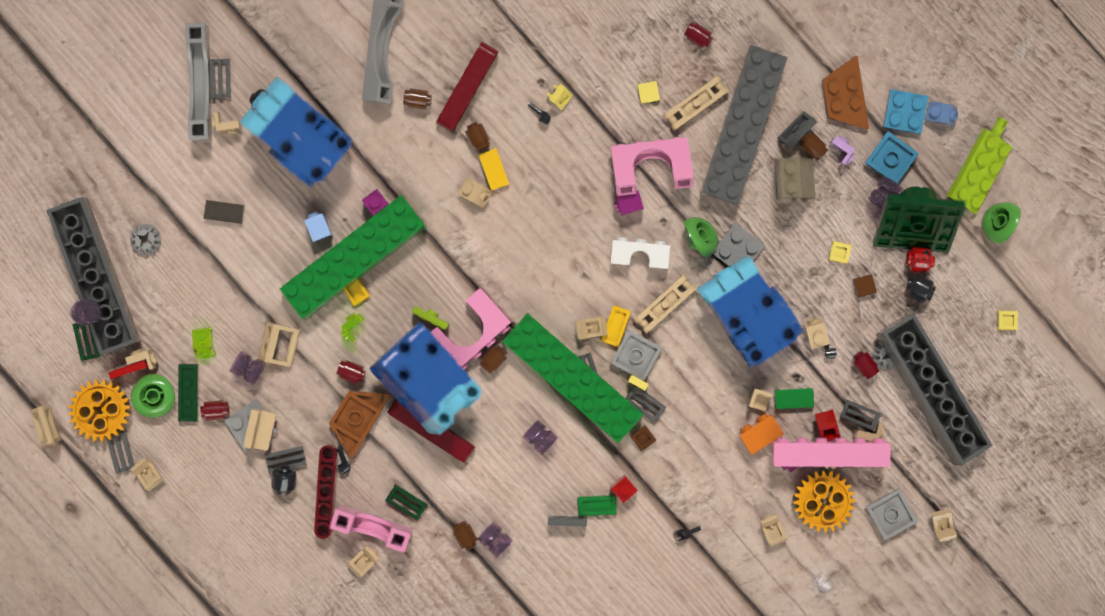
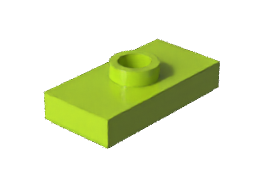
[412,306,450,330]

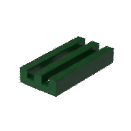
[72,321,101,361]
[385,484,428,521]

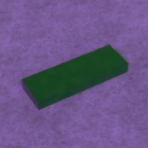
[178,364,199,422]

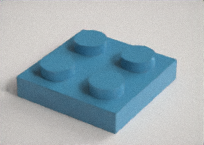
[883,89,929,134]
[865,131,919,185]

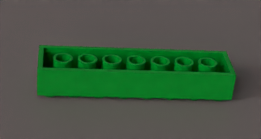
[279,195,427,320]
[502,313,643,443]

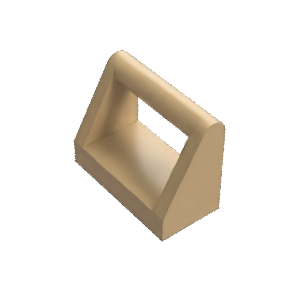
[258,322,300,367]
[30,404,62,447]

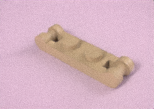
[663,75,730,131]
[633,274,697,334]

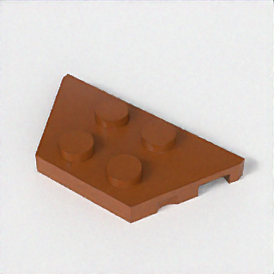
[822,56,869,130]
[329,391,391,459]

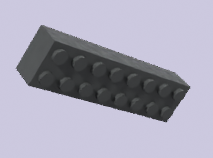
[700,45,788,205]
[46,197,141,355]
[876,313,993,466]

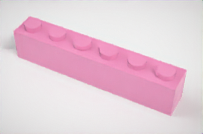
[771,437,891,467]

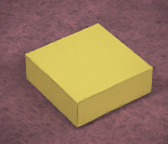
[637,81,660,104]
[828,241,852,264]
[997,311,1018,330]
[628,375,648,390]

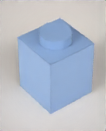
[304,211,333,242]

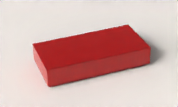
[108,360,148,379]

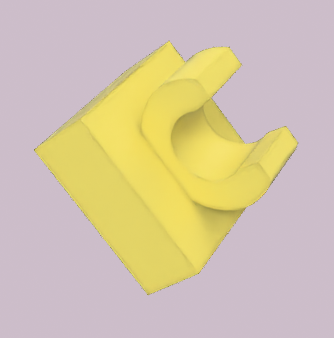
[547,84,573,110]

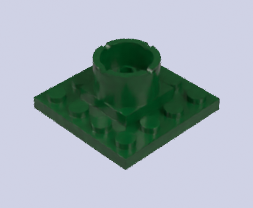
[873,186,966,253]

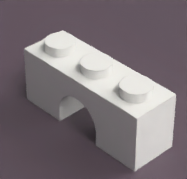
[610,237,670,269]

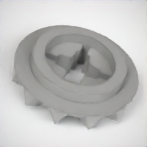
[129,224,161,255]
[873,342,896,370]

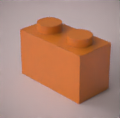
[738,413,784,455]

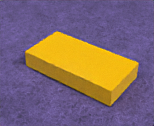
[479,148,510,191]
[344,279,371,307]
[600,305,631,347]

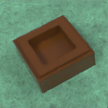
[853,274,877,297]
[630,425,656,451]

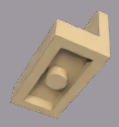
[243,408,276,451]

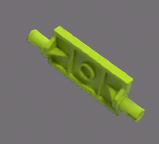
[946,117,1012,214]

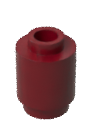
[684,22,713,49]
[852,350,880,380]
[336,360,366,384]
[200,400,230,421]

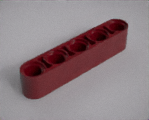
[436,42,499,133]
[387,399,476,463]
[314,444,338,539]

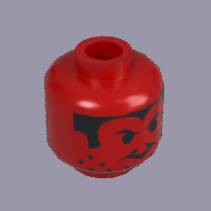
[905,247,935,273]

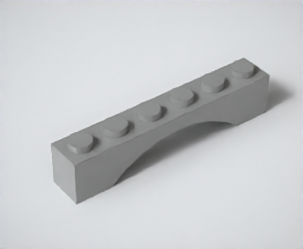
[362,0,403,104]
[185,23,212,141]

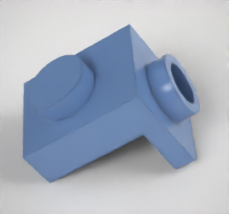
[925,101,958,127]

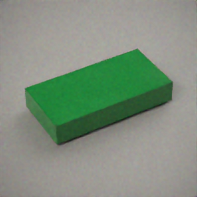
[774,388,814,409]
[578,495,617,516]

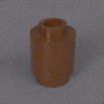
[403,88,432,110]
[465,122,491,152]
[800,132,828,160]
[480,345,507,374]
[452,520,478,550]

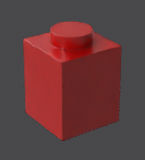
[814,410,841,441]
[610,474,638,503]

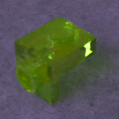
[341,312,365,342]
[192,327,216,359]

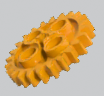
[68,379,132,442]
[792,470,856,533]

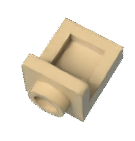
[211,112,242,135]
[458,177,492,208]
[575,316,608,340]
[803,317,830,349]
[125,349,158,370]
[853,423,884,441]
[130,458,164,491]
[931,508,957,542]
[760,514,788,547]
[347,546,380,578]

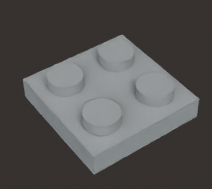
[713,222,765,267]
[610,329,662,381]
[224,399,278,452]
[865,488,918,540]

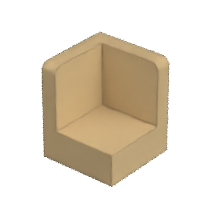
[747,387,773,412]

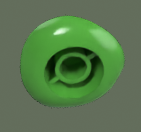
[981,202,1021,244]
[684,217,718,257]
[131,374,175,418]

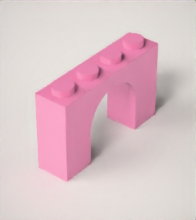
[611,137,694,196]
[430,288,511,369]
[330,505,413,552]

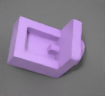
[829,136,855,166]

